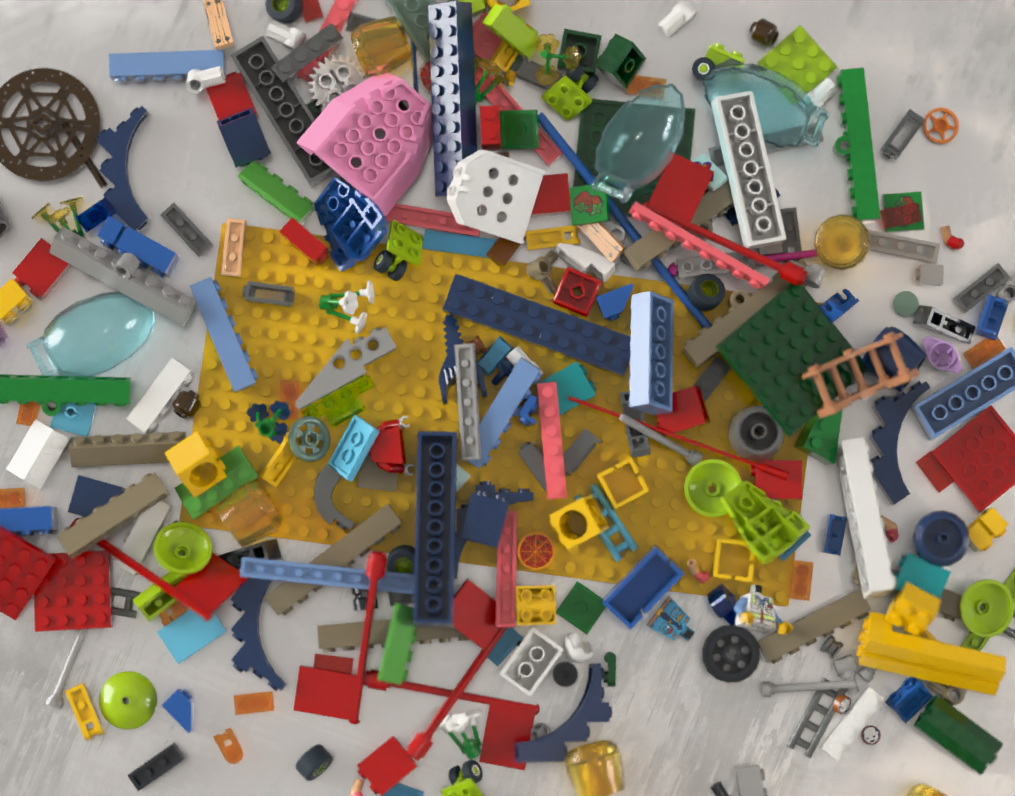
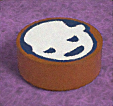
[833,694,851,715]
[861,725,881,745]

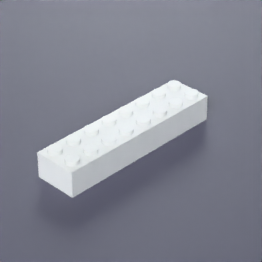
[711,91,786,249]
[836,437,896,599]

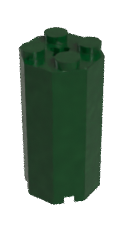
[913,695,1003,775]

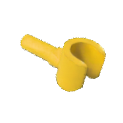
[504,69,518,86]

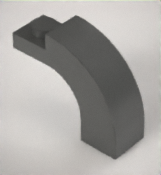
[620,391,651,457]
[314,465,355,531]

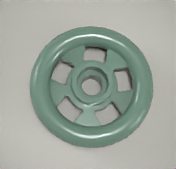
[289,416,330,462]

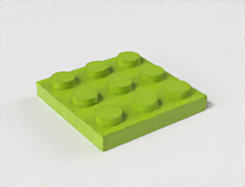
[757,25,838,105]

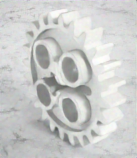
[307,55,367,112]

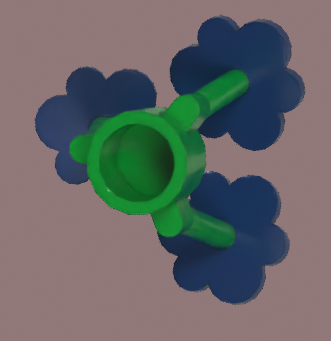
[247,400,291,444]

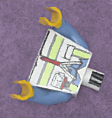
[734,585,793,635]

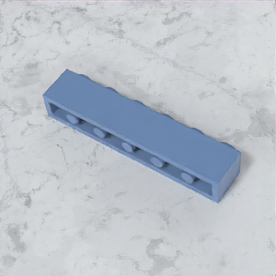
[109,50,226,83]
[190,277,258,393]
[460,357,542,469]

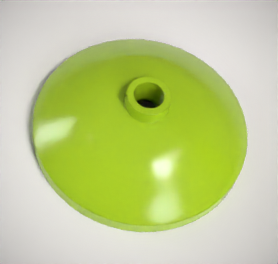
[684,459,742,517]
[154,522,212,575]
[960,579,1014,638]
[99,671,157,729]

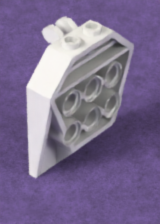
[447,149,545,244]

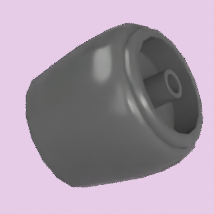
[728,405,785,462]

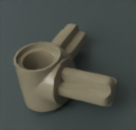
[526,250,558,294]
[927,681,966,706]

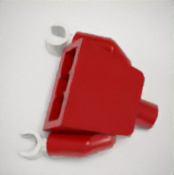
[366,416,415,475]

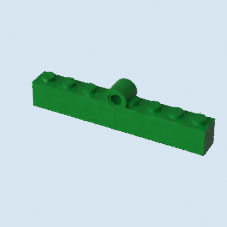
[833,67,880,223]
[0,374,131,416]

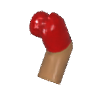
[940,226,964,250]

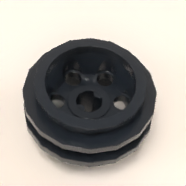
[702,625,760,683]

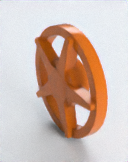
[923,108,959,144]

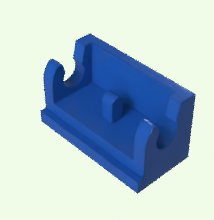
[819,289,859,324]
[976,294,1008,341]
[821,514,847,556]

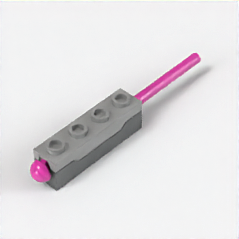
[668,249,819,280]

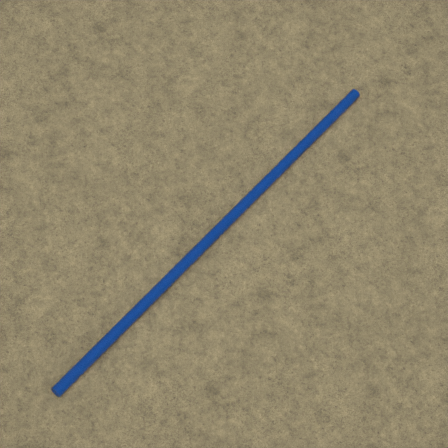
[538,112,713,328]

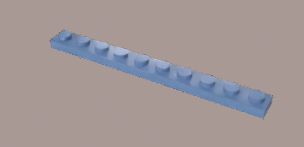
[240,557,414,594]

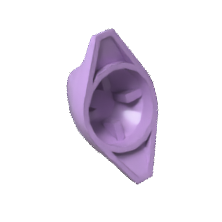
[922,336,962,374]

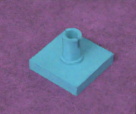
[50,402,97,437]

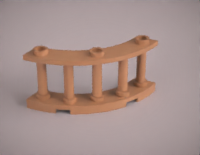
[802,332,920,418]

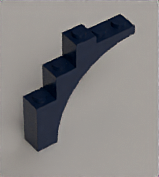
[97,106,150,232]
[869,381,930,505]
[454,481,534,579]
[230,578,287,691]
[515,663,612,762]

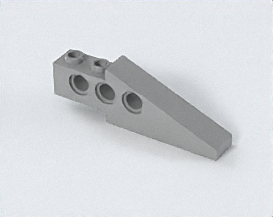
[295,327,396,411]

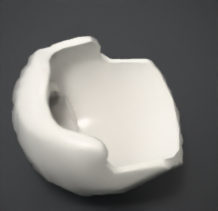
[563,633,593,663]

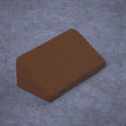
[486,236,526,267]

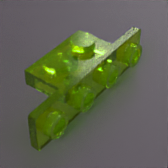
[301,375,375,428]

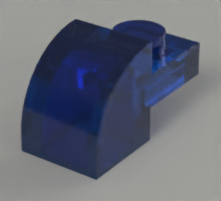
[76,197,117,233]
[707,584,737,625]

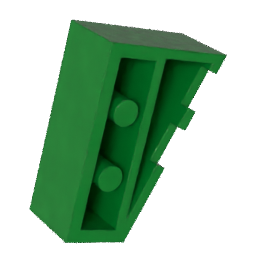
[794,399,843,465]

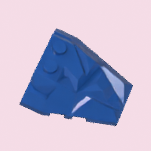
[314,176,387,272]

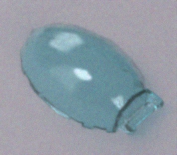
[703,63,829,148]
[592,84,685,203]
[26,291,155,376]

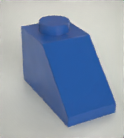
[596,283,633,322]
[161,689,194,733]

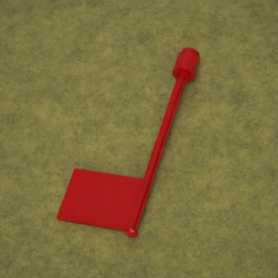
[643,153,808,286]
[70,518,248,621]
[293,551,387,725]
[406,579,517,762]
[364,669,540,770]

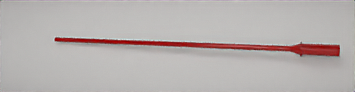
[568,396,789,480]

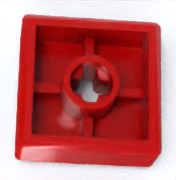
[553,267,602,317]

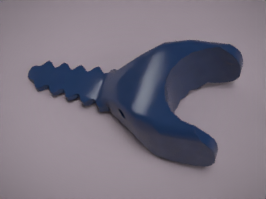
[439,315,487,405]

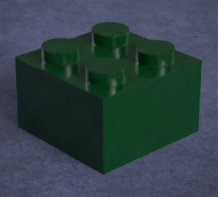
[557,29,602,75]
[595,33,646,90]

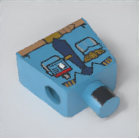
[646,596,695,641]

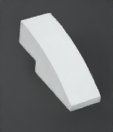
[556,243,616,283]

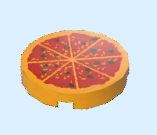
[517,532,556,571]

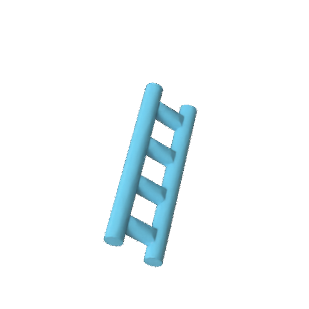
[574,483,639,562]

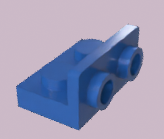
[517,395,538,427]
[885,677,934,723]

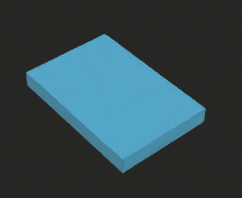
[327,414,379,482]
[157,609,227,664]

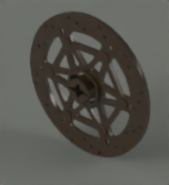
[0,68,101,182]

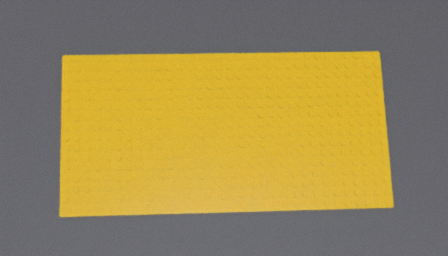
[179,223,822,607]

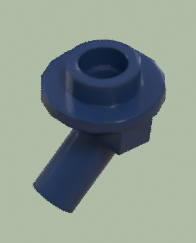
[491,360,514,386]

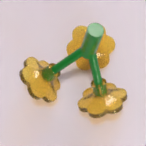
[535,33,581,86]

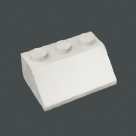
[7,419,69,489]
[499,627,564,697]

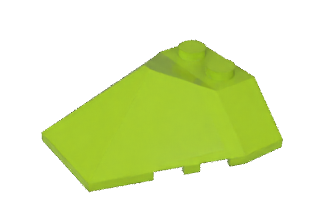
[721,480,811,565]

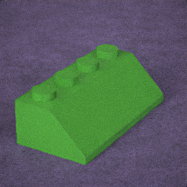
[238,161,315,226]
[174,445,260,520]
[377,603,418,685]

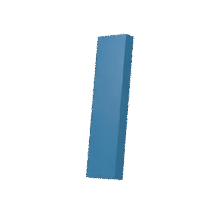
[422,230,497,258]

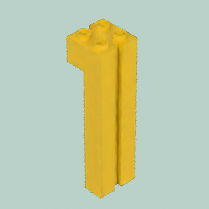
[856,611,1007,696]

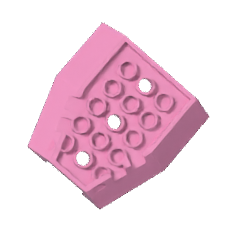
[296,70,433,216]

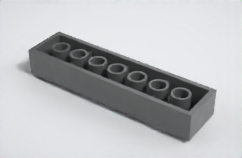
[230,36,336,188]

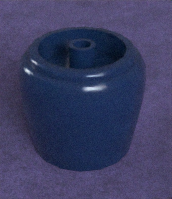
[862,326,927,392]
[912,510,970,567]

